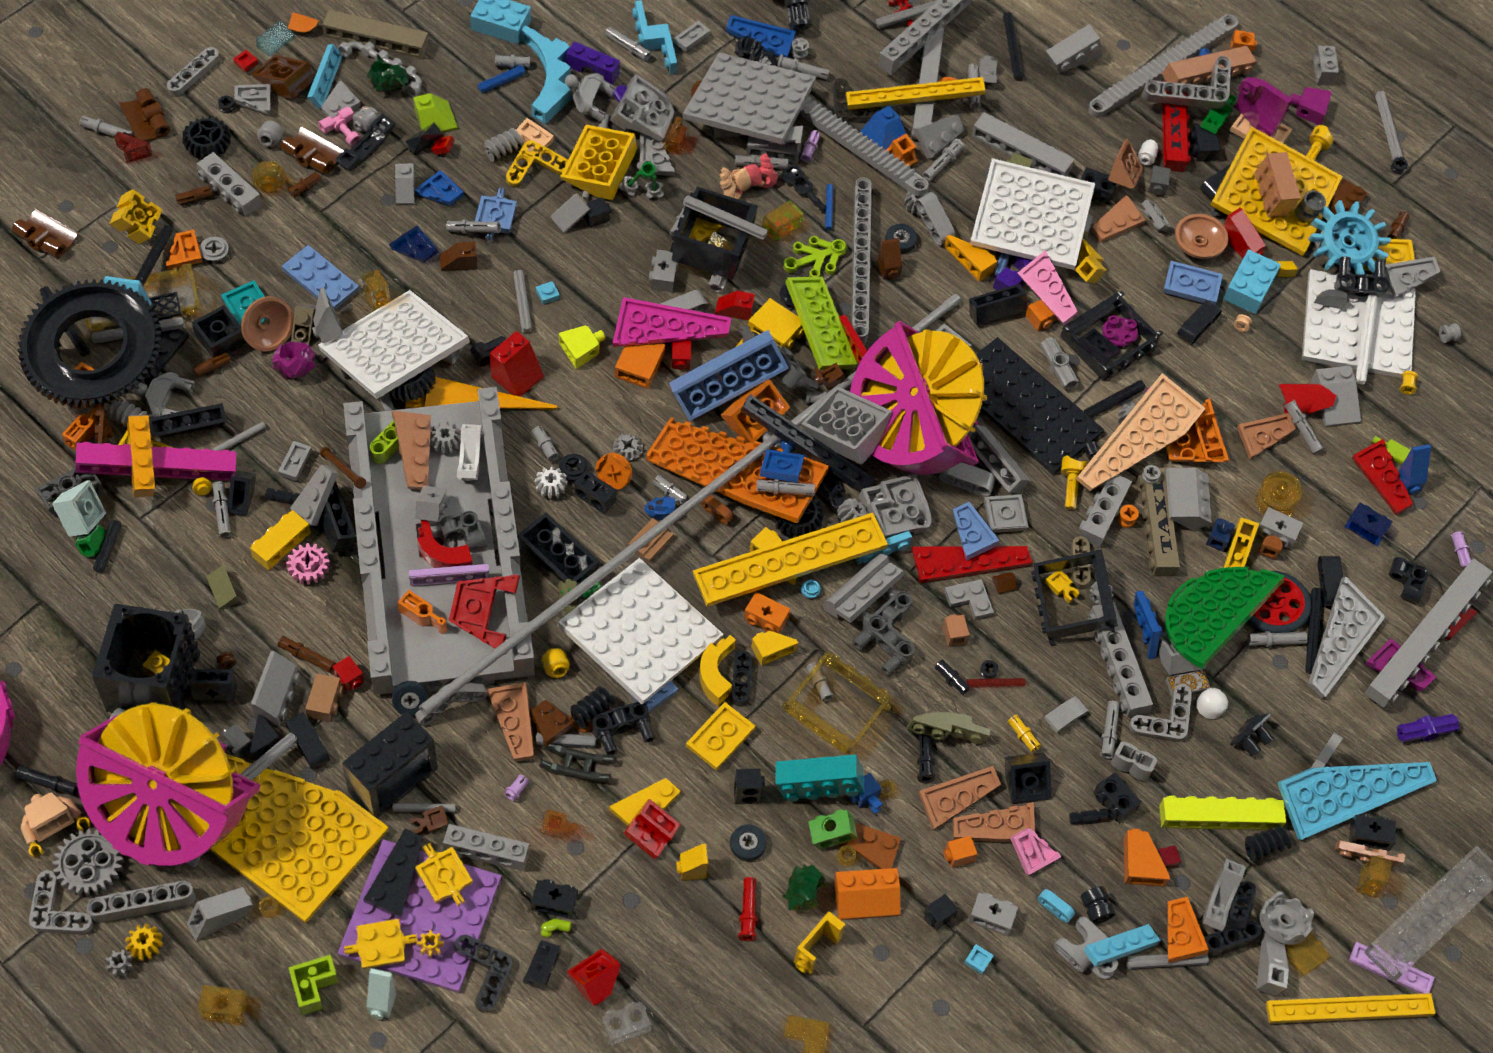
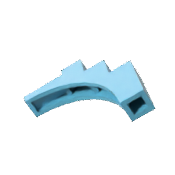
[521,25,571,125]

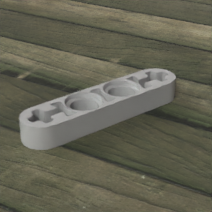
[167,47,220,96]

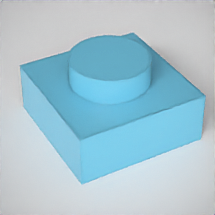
[536,281,560,305]
[964,944,994,975]

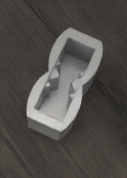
[1111,742,1157,781]

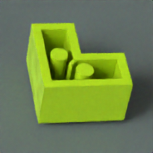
[288,955,338,1015]

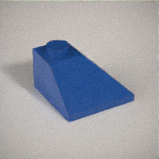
[860,106,906,151]

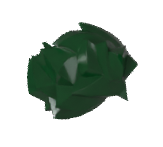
[366,54,409,92]
[782,865,831,912]

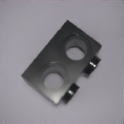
[1080,167,1117,204]
[574,470,617,514]
[734,769,765,804]
[1093,772,1141,823]

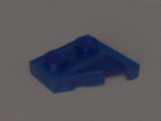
[389,225,439,263]

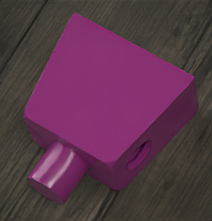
[1290,87,1332,125]

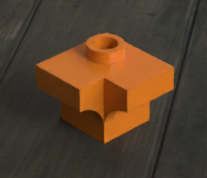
[885,134,918,167]

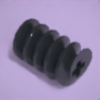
[571,686,615,728]
[1245,825,1291,862]

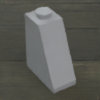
[187,887,252,941]

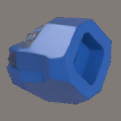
[644,496,675,520]

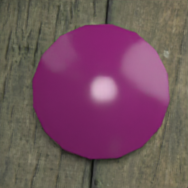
[1102,315,1138,346]

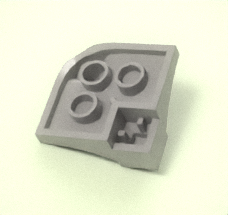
[610,74,674,142]
[859,474,931,538]

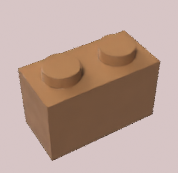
[305,673,344,722]

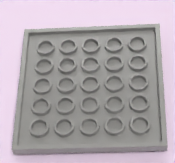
[683,52,816,144]

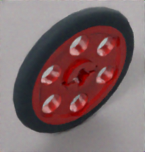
[1248,571,1312,633]

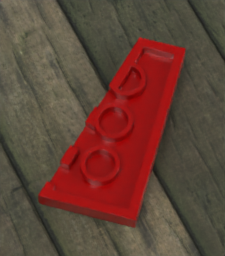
[1352,438,1413,515]

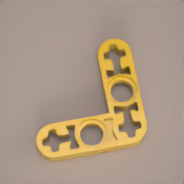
[506,140,568,187]

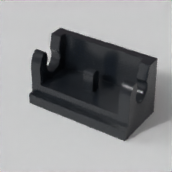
[523,940,561,991]

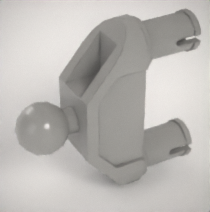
[565,73,616,122]
[133,372,195,417]

